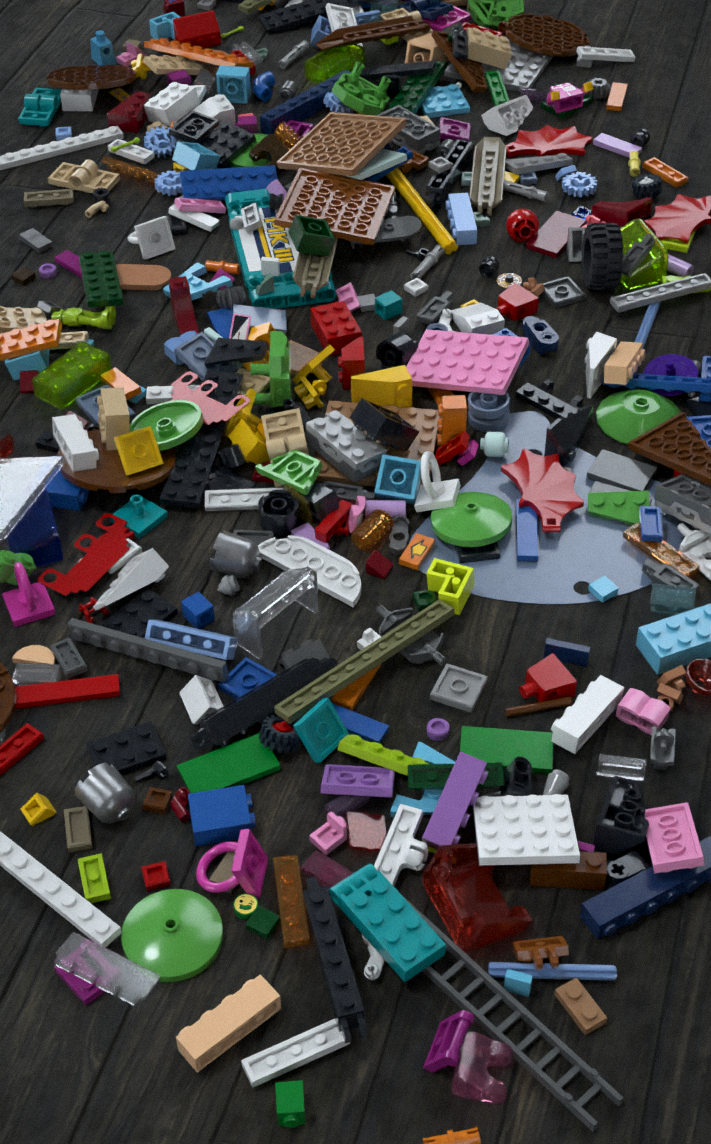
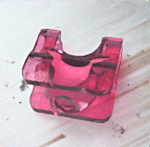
[451,1032,513,1104]

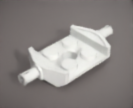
[677,523,711,581]

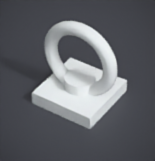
[128,216,175,260]
[414,451,460,512]

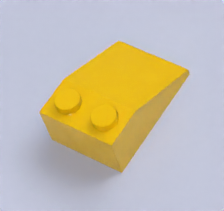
[351,365,412,408]

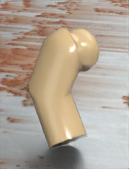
[85,201,109,218]

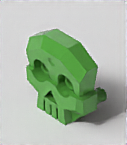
[467,0,524,31]
[332,62,391,116]
[251,331,292,408]

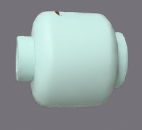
[480,432,509,457]

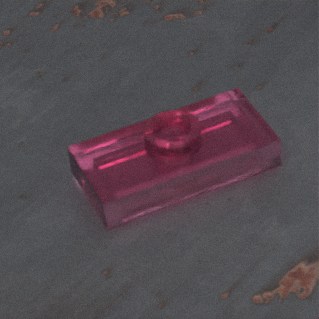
[301,850,353,888]

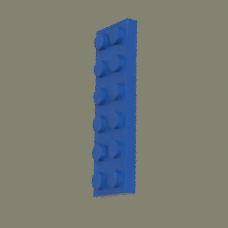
[179,165,278,201]

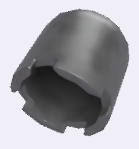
[209,531,262,578]
[75,762,135,823]

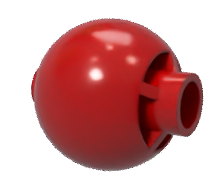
[506,208,539,242]

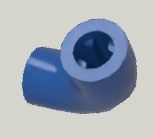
[252,71,275,102]

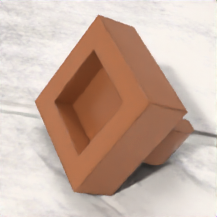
[523,278,545,297]
[657,665,686,692]
[657,683,683,711]

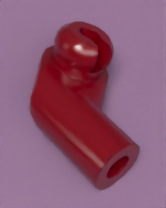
[170,787,191,822]

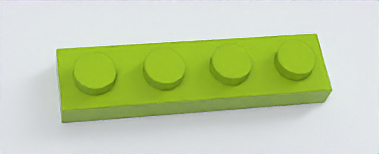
[338,734,429,776]

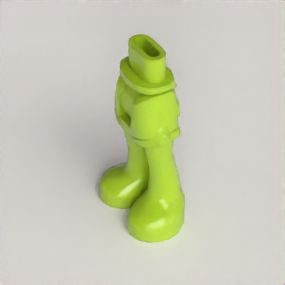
[51,306,116,329]

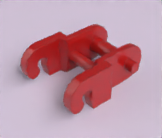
[79,597,109,624]

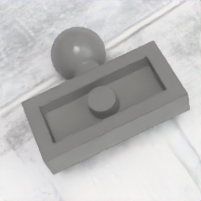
[230,203,262,233]

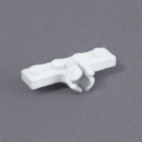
[374,804,428,886]

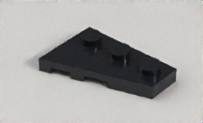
[204,338,269,369]

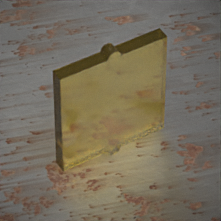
[284,483,313,525]

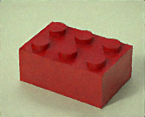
[310,301,362,356]

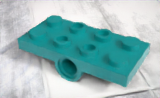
[18,88,62,127]

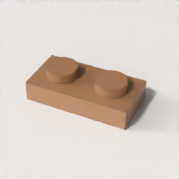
[554,978,607,1035]

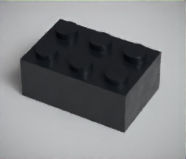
[349,398,420,451]

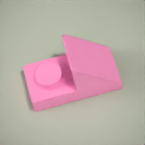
[116,42,148,67]

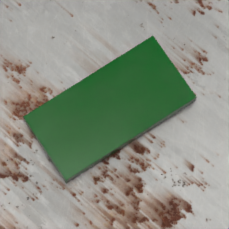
[460,726,553,774]
[177,733,281,793]

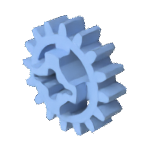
[323,92,354,114]
[144,126,178,158]
[154,170,182,196]
[562,172,597,197]

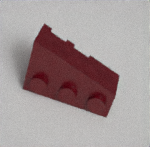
[107,91,151,133]

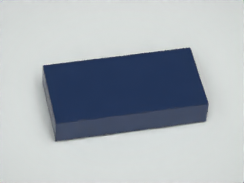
[544,638,590,667]

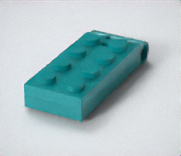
[328,863,446,983]

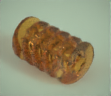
[274,121,304,150]
[351,509,394,551]

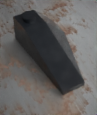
[544,404,593,467]
[592,776,649,855]

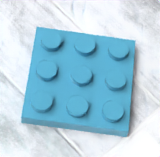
[420,84,470,118]

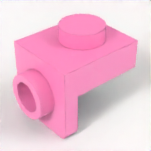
[309,811,347,856]

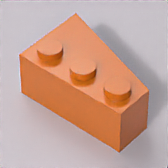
[437,395,467,446]

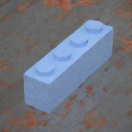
[445,193,477,245]
[145,620,238,660]

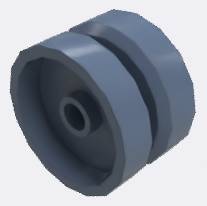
[468,392,510,432]

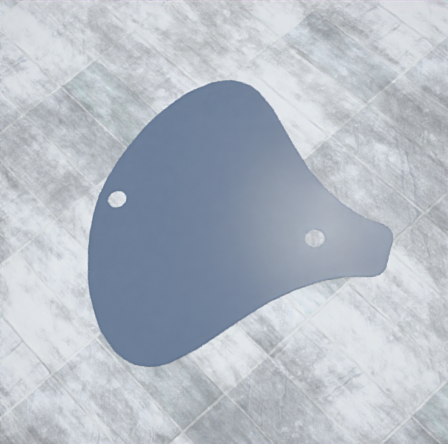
[409,411,700,604]

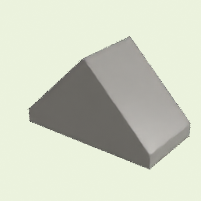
[567,227,586,262]

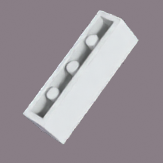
[52,414,99,472]
[551,675,624,754]

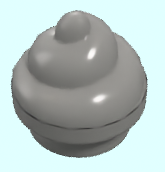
[217,575,240,596]

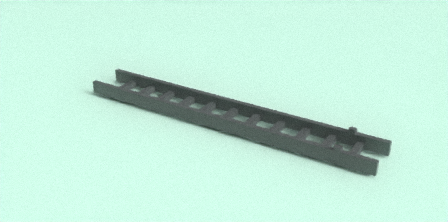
[406,900,624,1132]

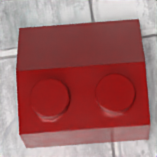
[338,337,365,390]

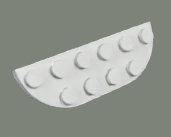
[258,535,362,607]

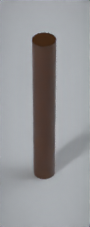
[505,696,572,717]

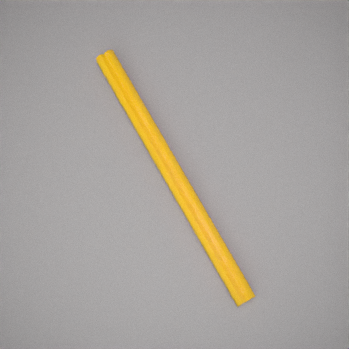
[386,167,458,255]

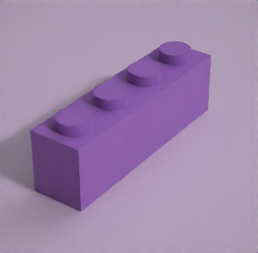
[422,751,488,853]

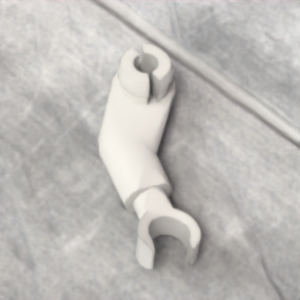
[439,309,455,332]
[362,934,385,980]

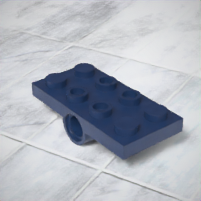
[399,0,454,20]

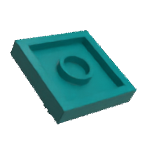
[110,494,168,539]
[293,698,349,763]

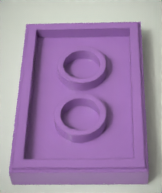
[321,764,395,797]

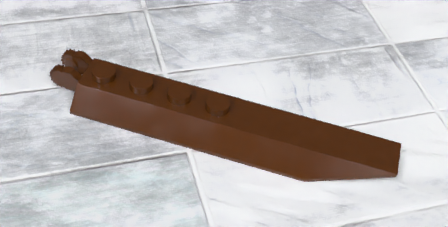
[315,15,431,51]

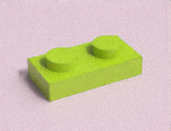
[78,853,111,903]

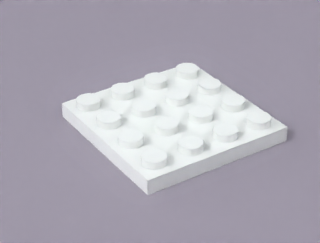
[473,794,580,866]

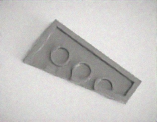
[505,153,573,174]

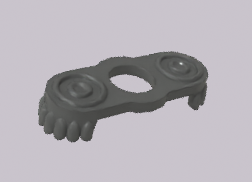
[389,515,410,555]

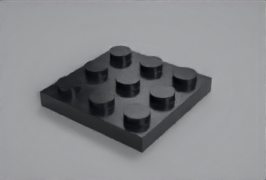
[198,121,256,168]

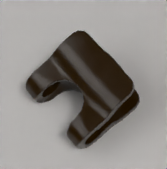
[249,134,289,174]

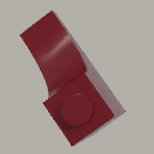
[591,197,653,228]
[168,276,199,336]

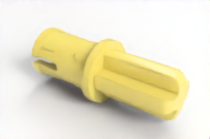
[628,150,641,177]

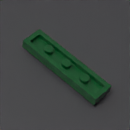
[407,762,504,790]

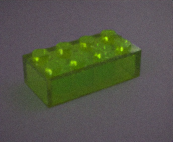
[304,44,365,84]
[32,341,112,410]

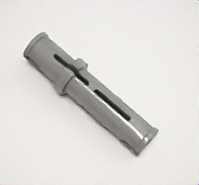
[278,40,309,69]
[503,180,549,202]
[410,245,444,279]

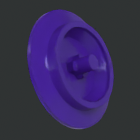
[643,354,698,396]

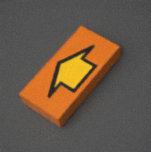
[399,533,435,570]

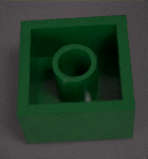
[289,214,335,257]

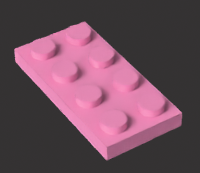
[645,802,705,873]

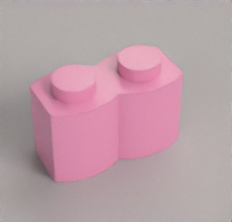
[616,688,671,735]

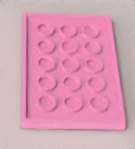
[406,329,529,395]

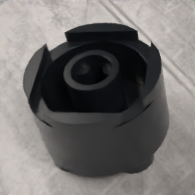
[376,332,418,369]
[258,490,300,536]

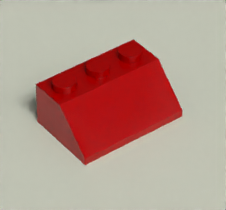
[173,10,221,49]

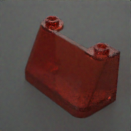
[423,843,533,952]

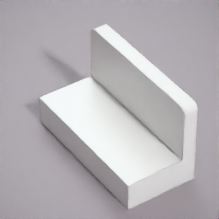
[180,675,223,725]

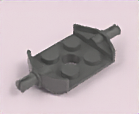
[376,605,447,666]

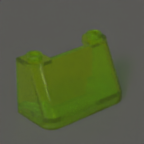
[620,218,669,290]

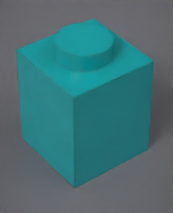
[375,290,403,321]

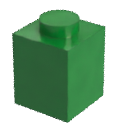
[275,1080,306,1128]

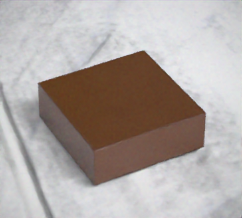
[142,787,173,815]

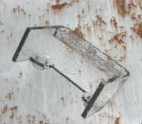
[233,567,319,659]

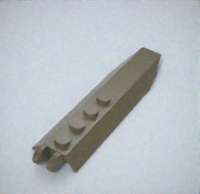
[469,137,506,216]
[292,238,338,298]

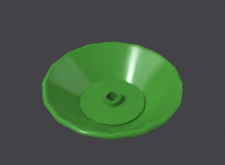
[596,390,681,445]

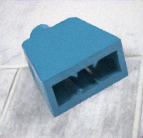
[90,30,116,66]

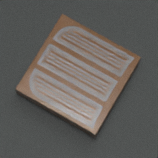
[289,340,319,375]

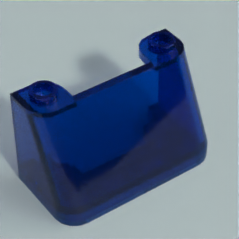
[0,481,63,566]

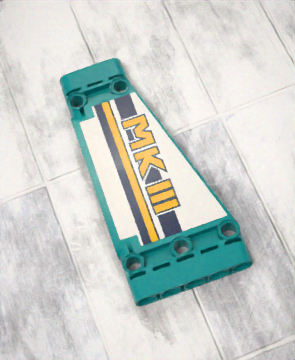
[225,189,337,309]

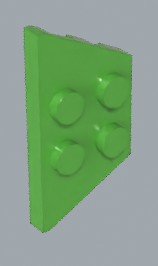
[255,449,323,495]

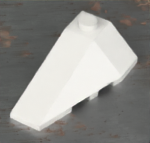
[481,95,533,136]
[93,548,169,610]

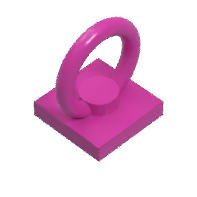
[2,562,56,627]
[196,829,268,899]

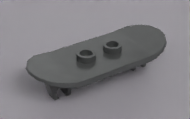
[350,216,422,249]

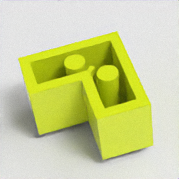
[426,558,475,615]

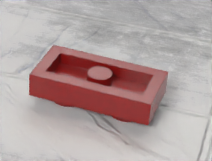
[435,431,470,466]

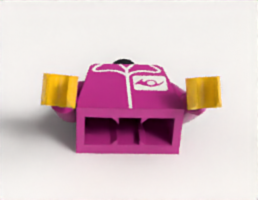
[546,81,594,113]

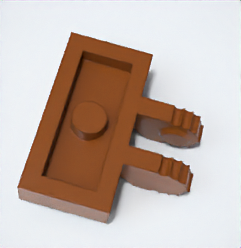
[398,149,429,173]
[513,936,569,970]

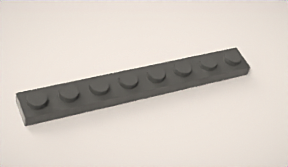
[68,618,229,683]

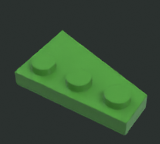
[588,491,649,526]

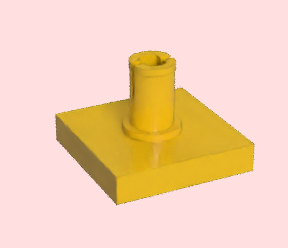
[292,345,335,385]
[225,388,262,437]
[114,426,164,476]

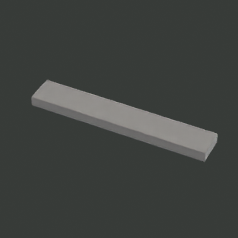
[610,273,711,312]

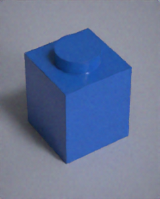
[181,591,215,629]

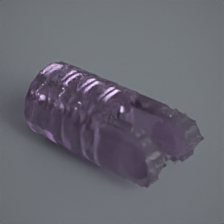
[520,88,547,103]
[324,795,370,818]

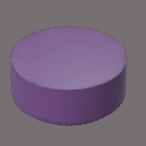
[39,264,57,279]
[427,718,450,741]

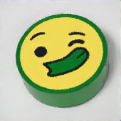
[233,893,258,919]

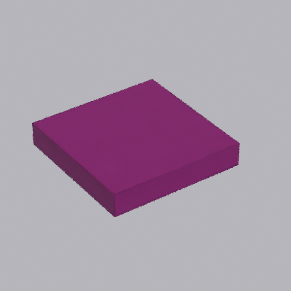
[439,117,471,142]

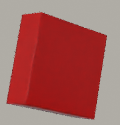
[141,861,171,892]

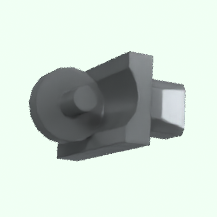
[650,727,676,770]

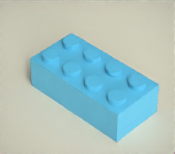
[636,603,711,675]

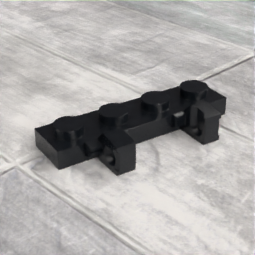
[516,379,584,419]

